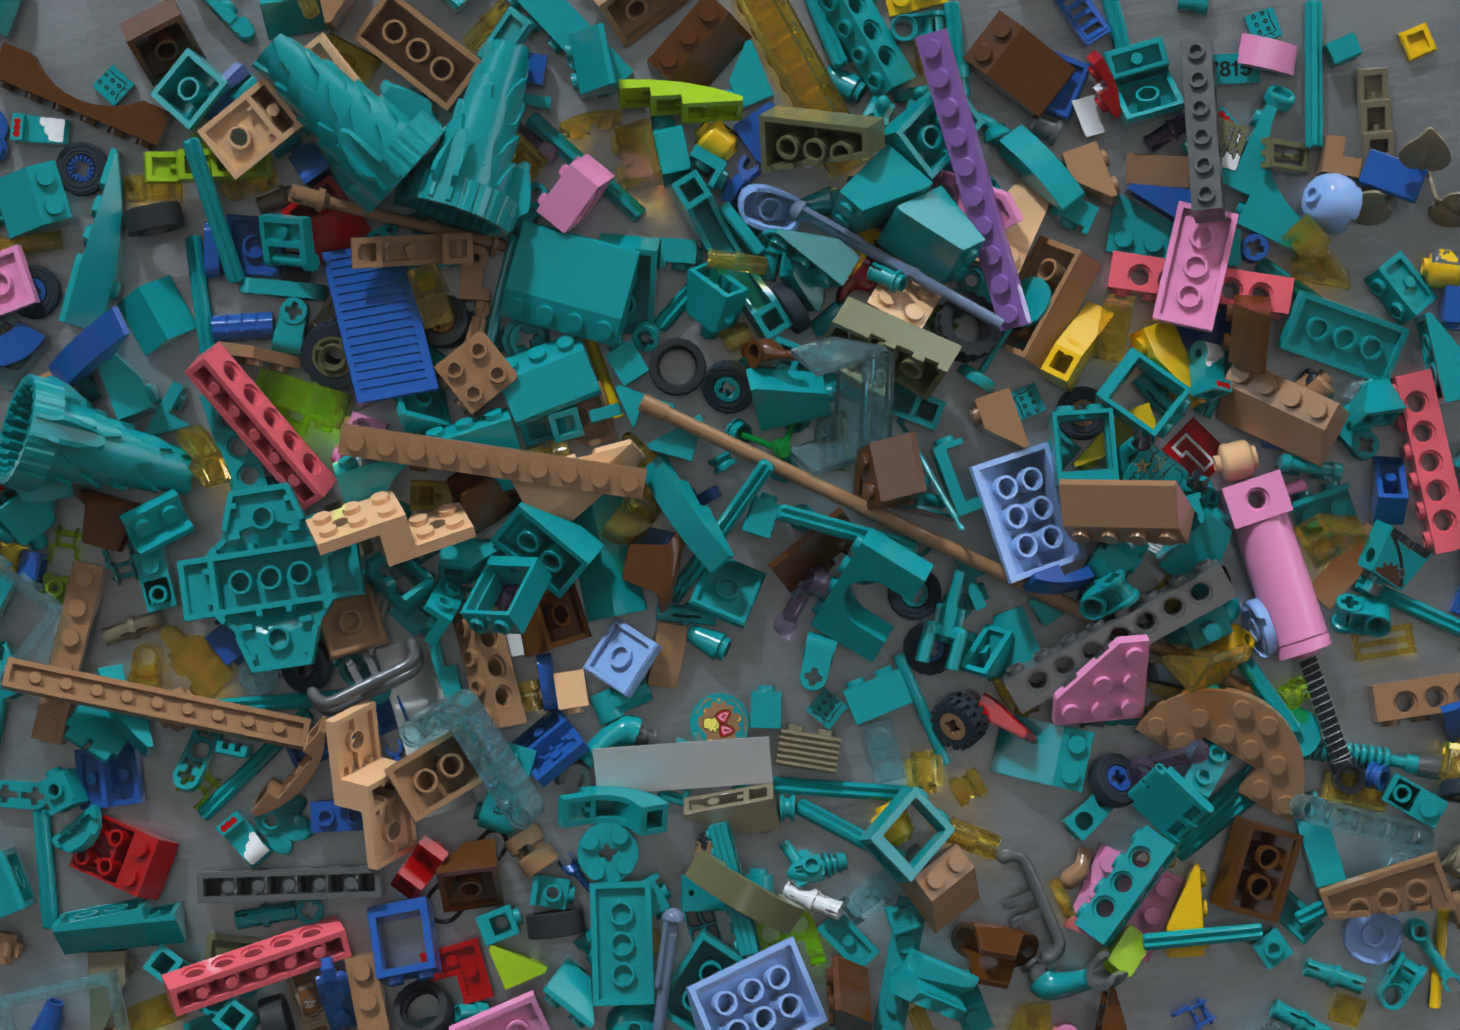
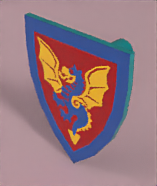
[891,476,955,522]

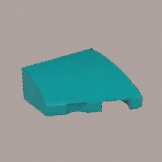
[987,605,1040,682]

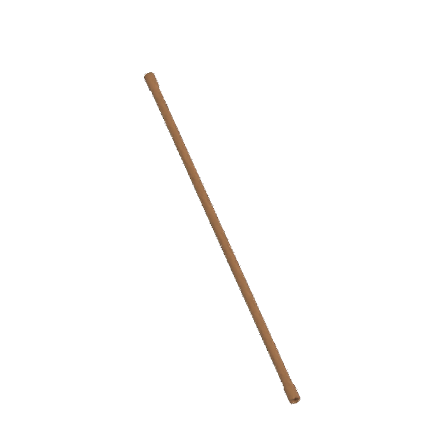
[637,394,1259,698]

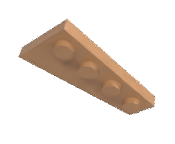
[1319,851,1457,920]

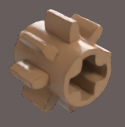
[0,931,24,965]

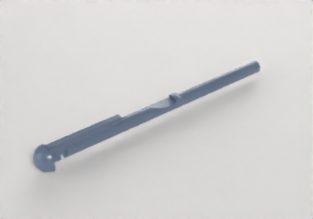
[790,200,1005,330]
[653,908,685,1030]

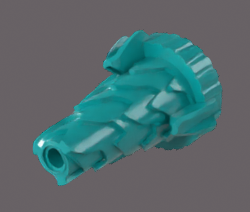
[251,33,444,214]
[401,37,531,237]
[0,374,197,502]

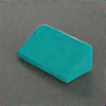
[1103,36,1170,83]

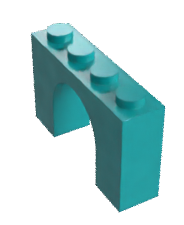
[810,527,934,662]

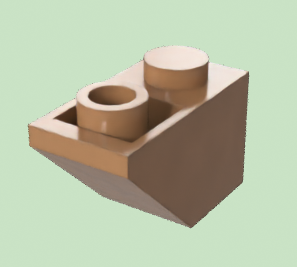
[1062,141,1121,206]

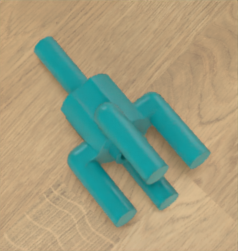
[915,570,968,671]

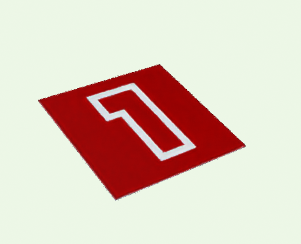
[1161,417,1221,478]

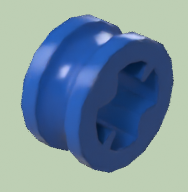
[1364,761,1390,792]

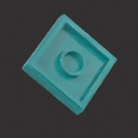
[687,559,766,629]

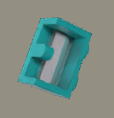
[365,550,434,618]

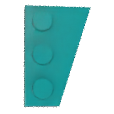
[1105,194,1174,259]

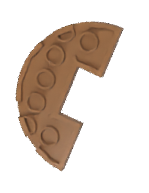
[1135,686,1305,823]

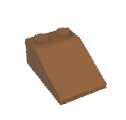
[384,724,492,823]

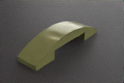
[685,849,805,935]

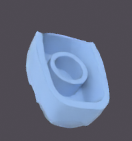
[737,184,802,231]

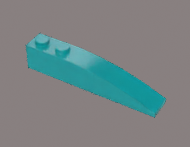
[58,148,127,329]

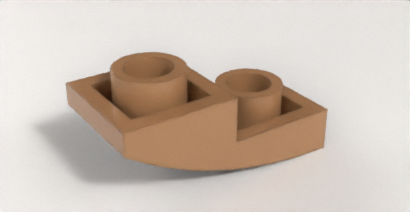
[1125,152,1190,188]
[645,620,688,689]

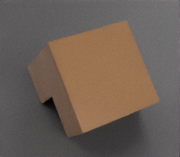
[1315,134,1362,181]

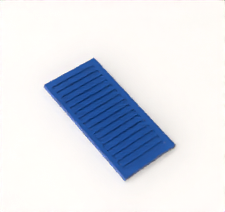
[321,248,439,405]

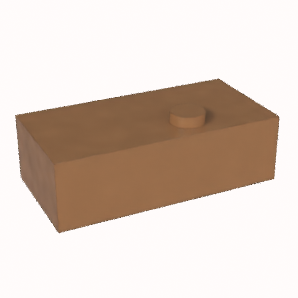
[352,0,481,113]

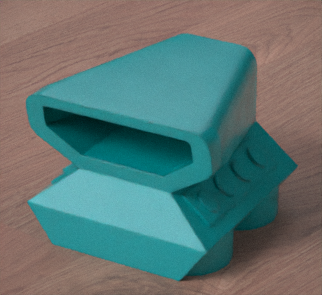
[888,949,979,1021]

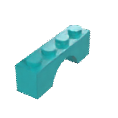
[142,943,260,1030]

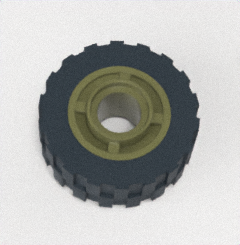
[300,318,352,389]

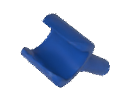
[385,739,404,761]
[558,852,590,892]

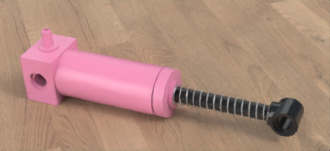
[1217,469,1366,794]

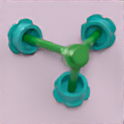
[724,418,811,483]

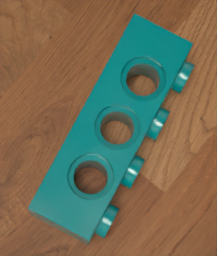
[818,0,916,97]
[199,395,277,491]
[1074,825,1180,948]

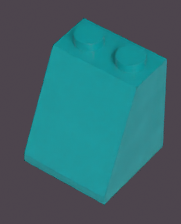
[831,143,933,234]
[876,185,985,285]
[0,847,37,918]

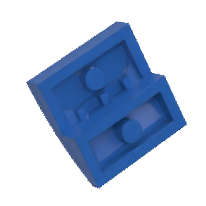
[511,710,590,788]
[74,743,146,810]

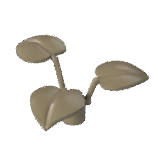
[1351,126,1460,228]

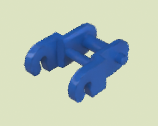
[1170,997,1217,1030]

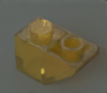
[1293,513,1370,569]

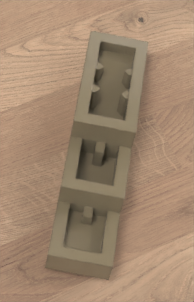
[1356,66,1395,193]

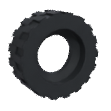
[931,292,1001,363]

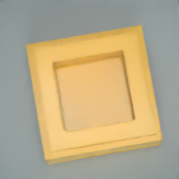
[1396,22,1438,63]

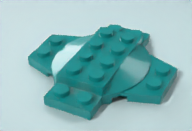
[177,482,366,673]

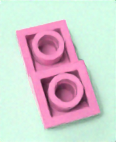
[1238,33,1298,76]

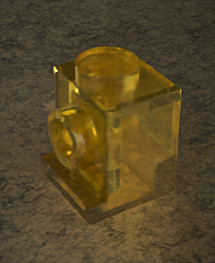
[1280,214,1332,263]

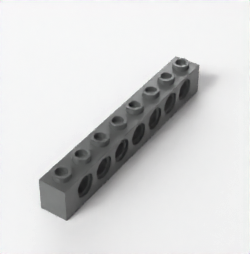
[1002,558,1238,714]

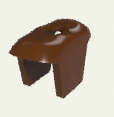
[447,472,522,534]
[73,488,142,552]
[622,531,684,614]
[951,922,1039,989]

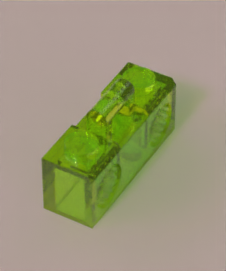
[256,367,352,436]

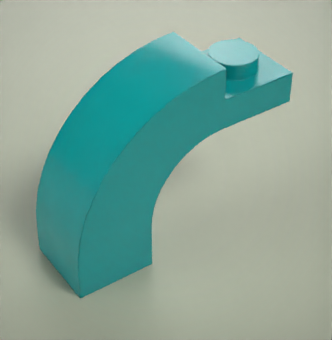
[557,786,669,836]

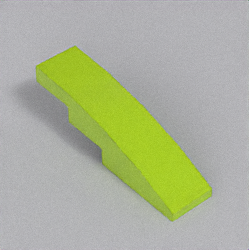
[618,79,743,124]
[143,148,272,184]

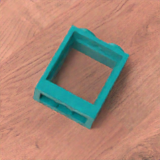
[1095,347,1192,444]
[1048,403,1119,489]
[460,555,553,635]
[857,786,956,883]

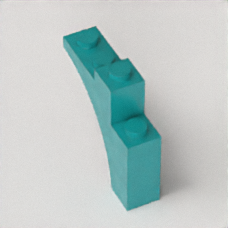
[1223,104,1315,257]

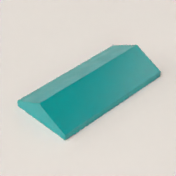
[571,494,647,622]

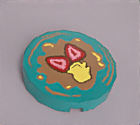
[689,693,750,741]

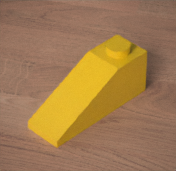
[1128,322,1206,409]

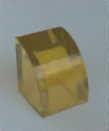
[601,504,651,545]

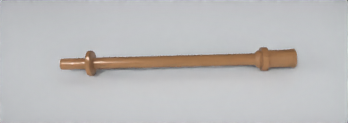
[288,183,508,257]

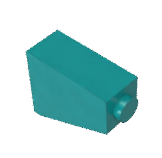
[746,368,835,431]
[1155,503,1232,595]

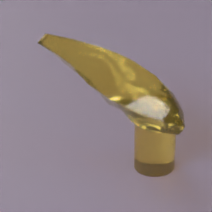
[991,677,1039,717]

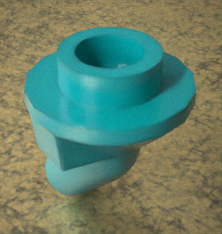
[977,111,1011,147]

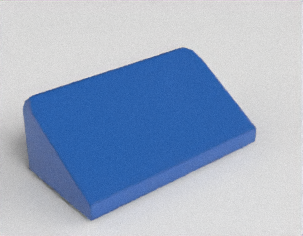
[1358,149,1428,204]

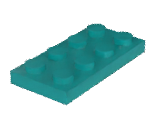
[1277,289,1410,380]
[589,880,655,1006]

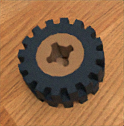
[930,692,989,751]

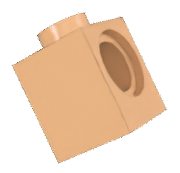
[553,669,590,715]

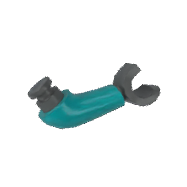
[554,715,657,787]
[1020,949,1129,1000]

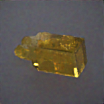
[159,625,239,699]

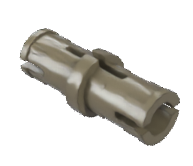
[101,610,166,646]

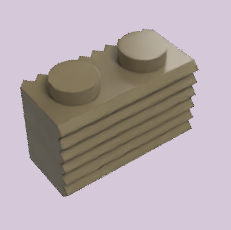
[775,723,841,775]

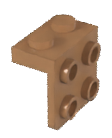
[434,331,517,416]

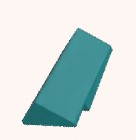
[51,897,186,955]

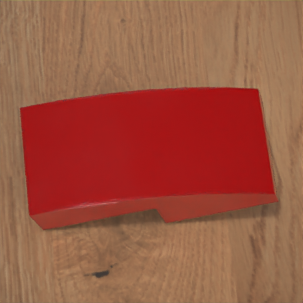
[1086,50,1121,118]

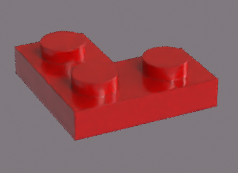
[419,937,494,1004]

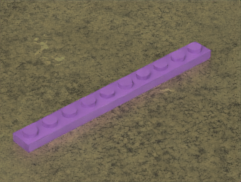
[915,28,1032,332]

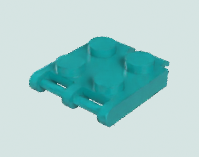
[64,705,128,764]
[1128,763,1214,845]

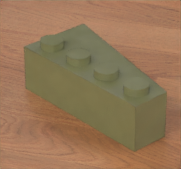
[759,105,885,173]
[823,296,962,401]

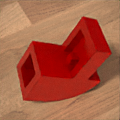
[390,835,449,899]

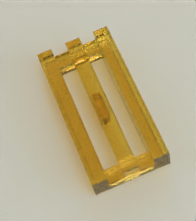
[1351,623,1417,661]

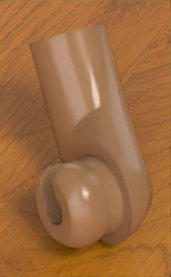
[1060,847,1093,890]

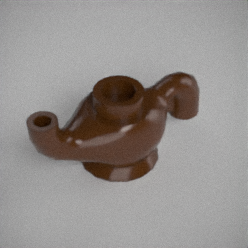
[741,338,799,369]

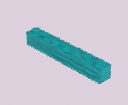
[706,820,761,957]

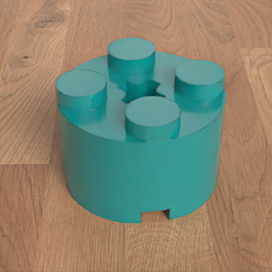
[1082,542,1150,580]
[577,822,639,882]

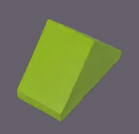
[489,943,549,990]

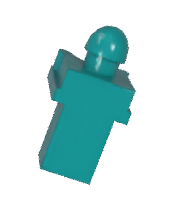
[863,95,896,129]

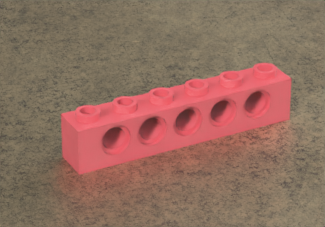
[1107,251,1295,321]
[184,342,337,511]
[1390,369,1460,555]
[161,915,352,1017]

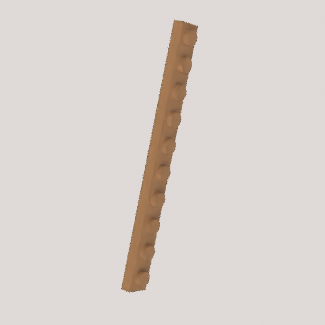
[338,423,647,499]
[1,657,311,751]

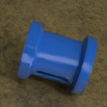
[1241,234,1269,264]

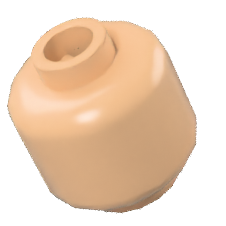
[1213,440,1259,482]

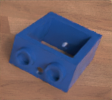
[367,896,442,987]

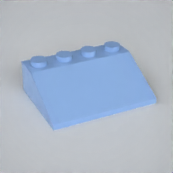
[969,442,1087,584]
[686,937,828,1030]

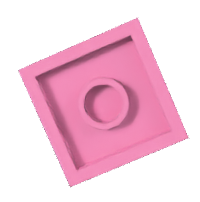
[536,153,615,234]

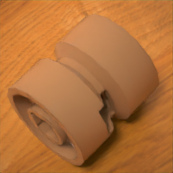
[503,821,559,879]

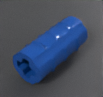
[211,312,276,342]

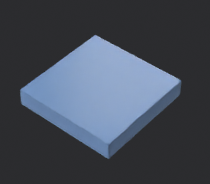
[583,617,663,699]

